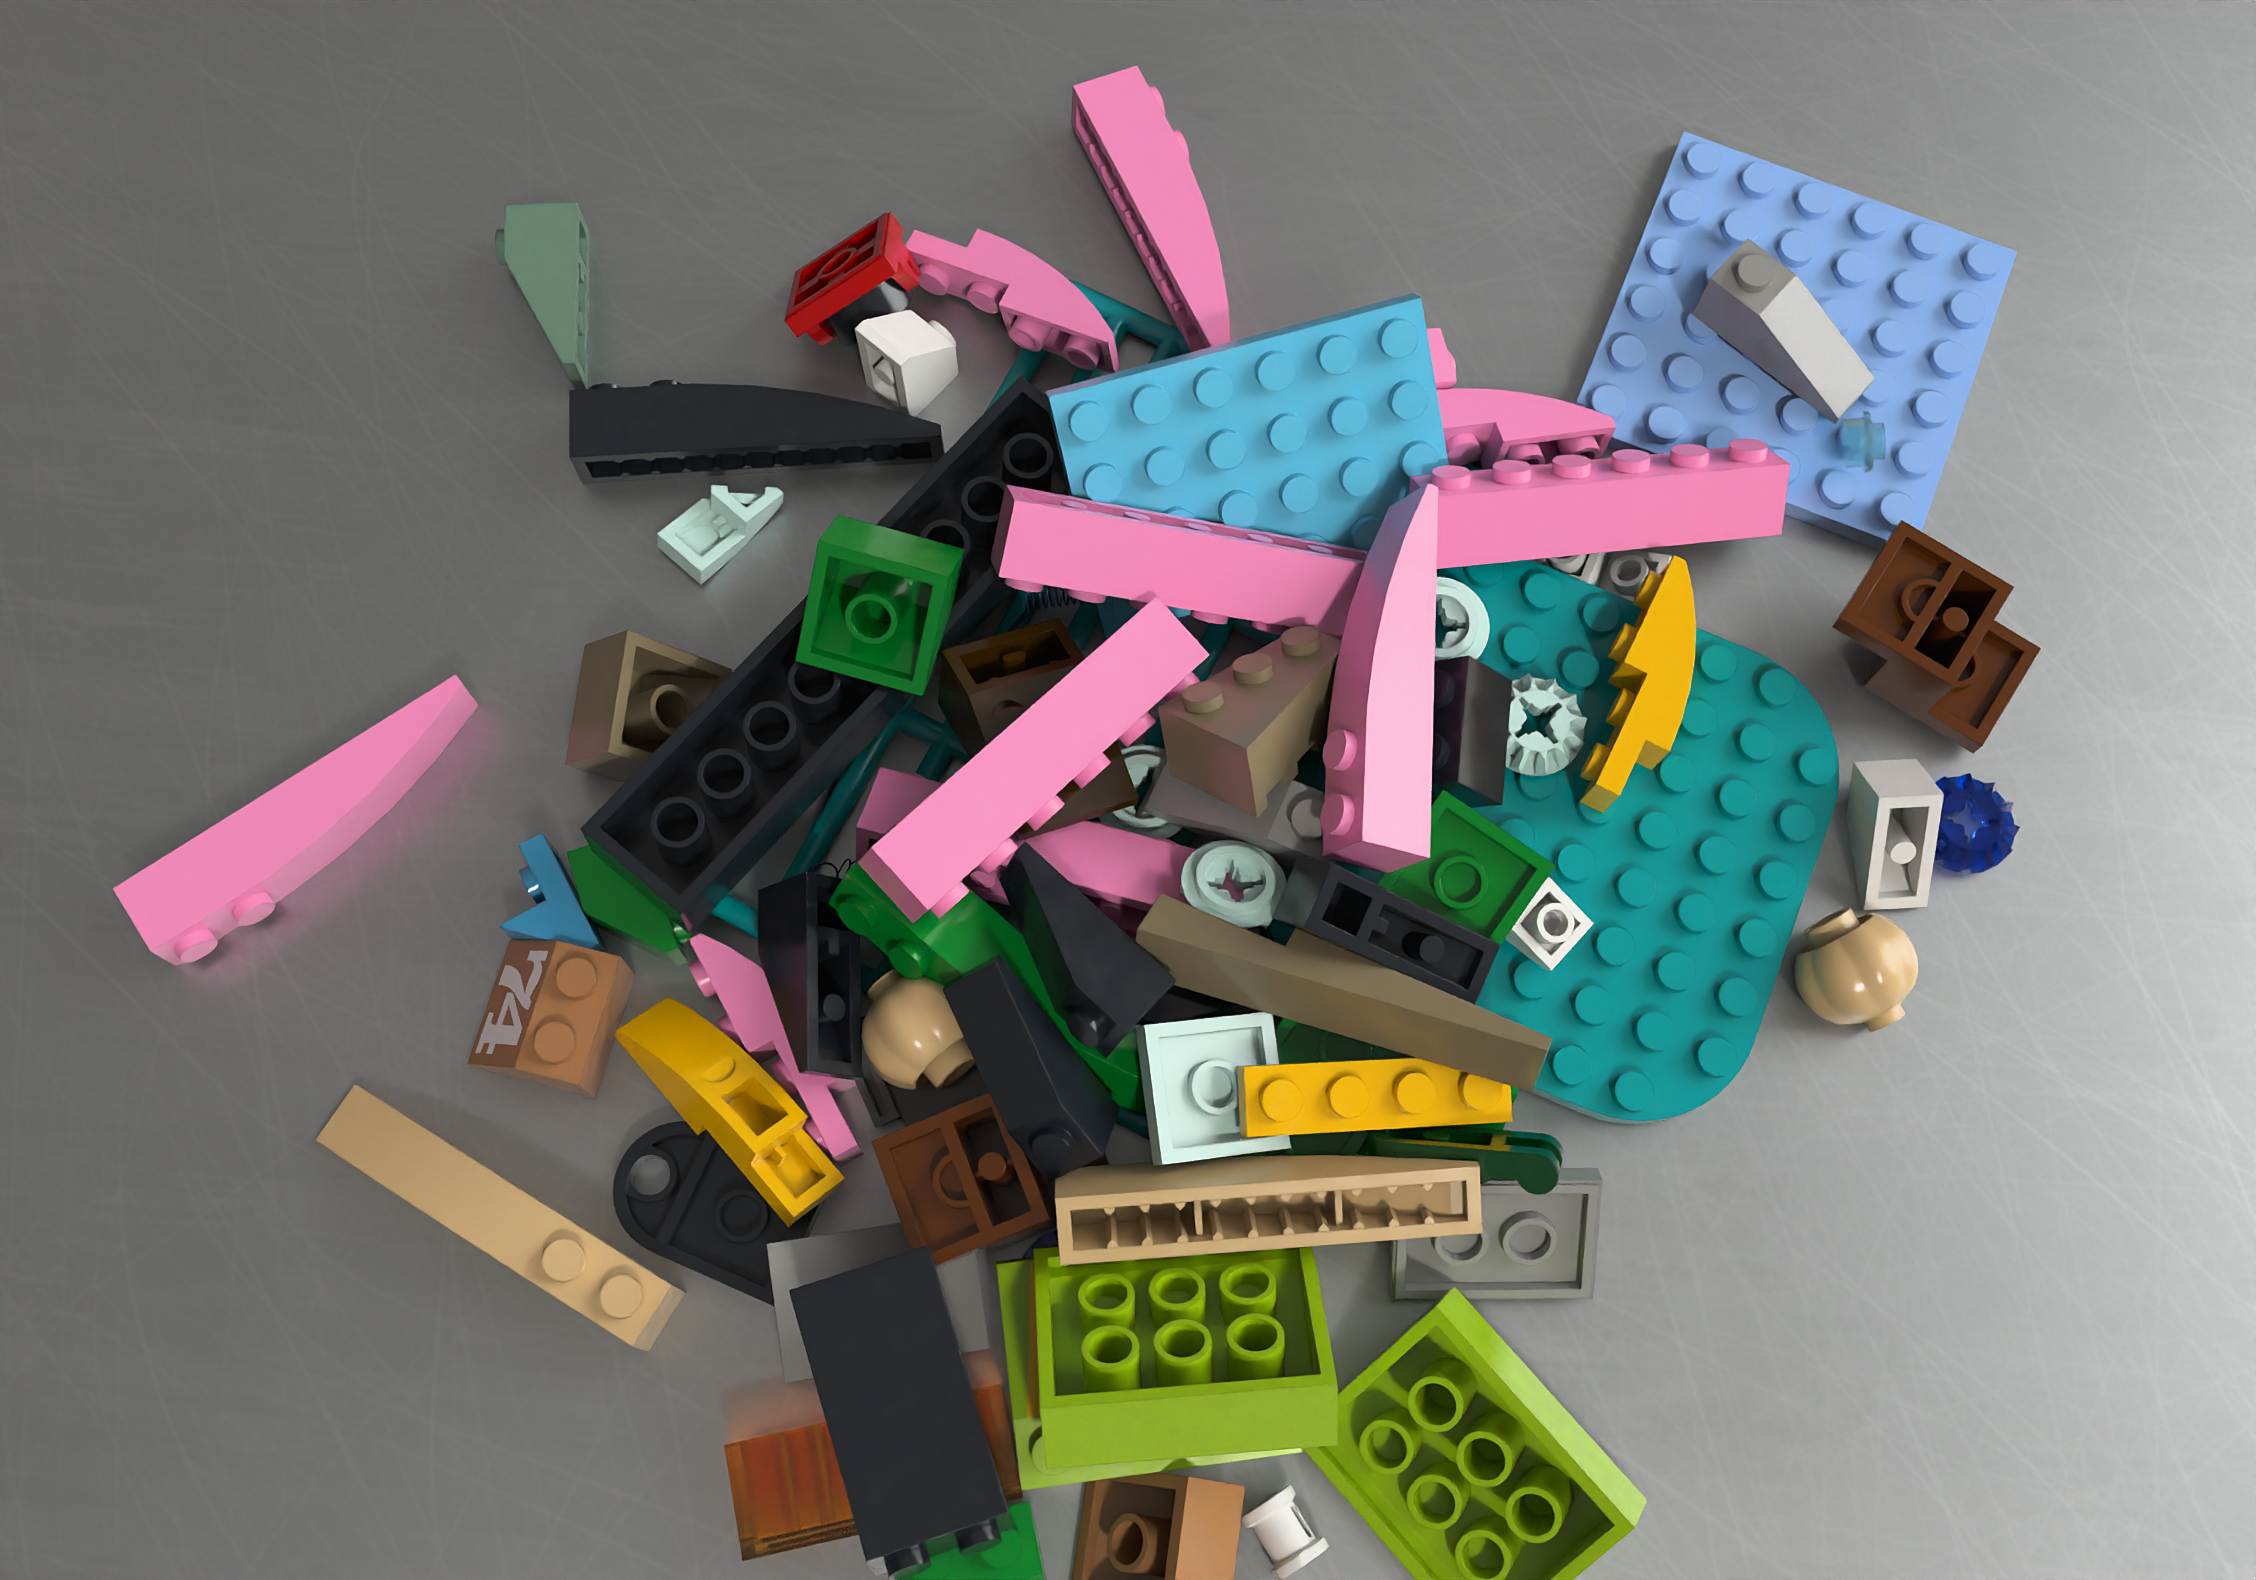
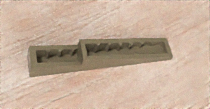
[1135,893,1553,1092]

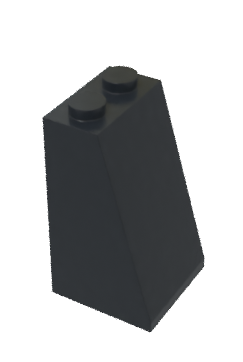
[789,1245,1014,1580]

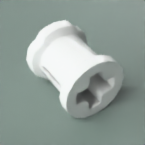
[1241,1484,1329,1580]

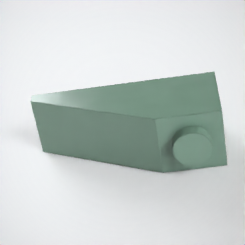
[495,202,590,390]

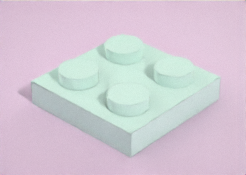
[1135,1012,1291,1166]

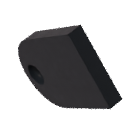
[613,1121,826,1307]

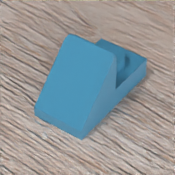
[500,833,610,954]

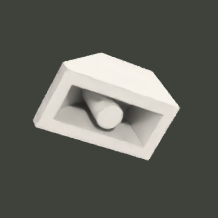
[855,309,959,417]
[1846,759,1944,910]

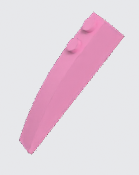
[1071,65,1231,352]
[1320,483,1439,873]
[113,674,479,966]

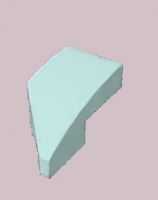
[657,485,784,585]

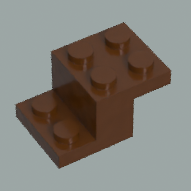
[1832,520,2041,754]
[871,1093,1110,1268]

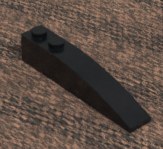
[569,380,945,484]

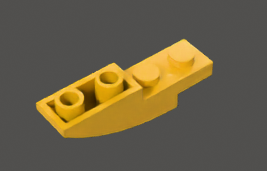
[1580,555,1696,813]
[614,996,845,1227]

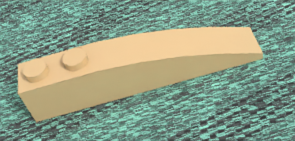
[316,1084,686,1352]
[1055,1155,1483,1265]

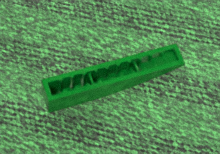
[828,824,1147,1116]

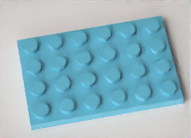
[1045,293,1449,638]

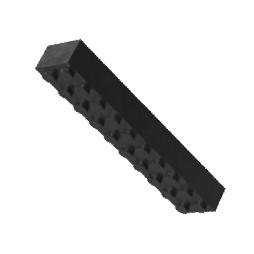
[580,376,1069,935]

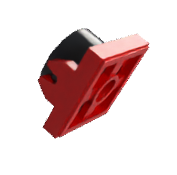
[784,212,921,347]

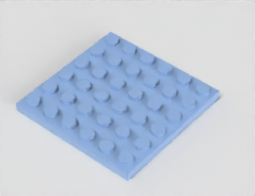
[1575,131,2017,550]

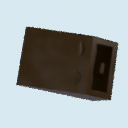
[938,618,1138,841]

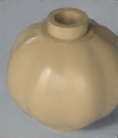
[1794,907,1919,1032]
[861,969,976,1091]

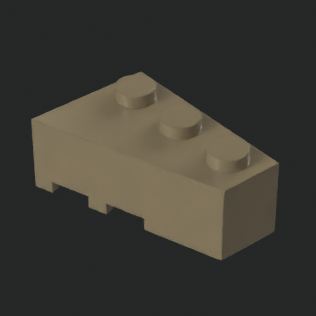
[1158,625,1342,818]

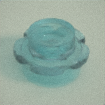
[1842,411,1886,472]

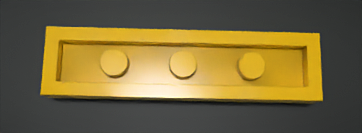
[1237,1057,1513,1137]

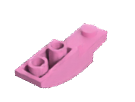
[905,228,1120,374]
[1437,388,1616,470]
[688,933,864,1167]

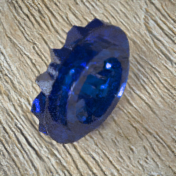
[1934,773,2020,874]

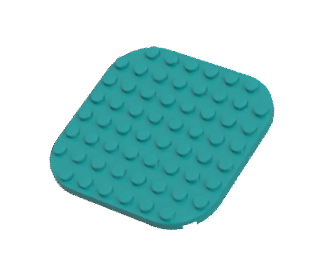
[1267,560,1839,1125]

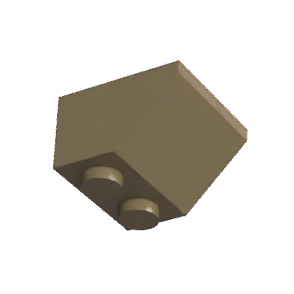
[565,630,732,782]

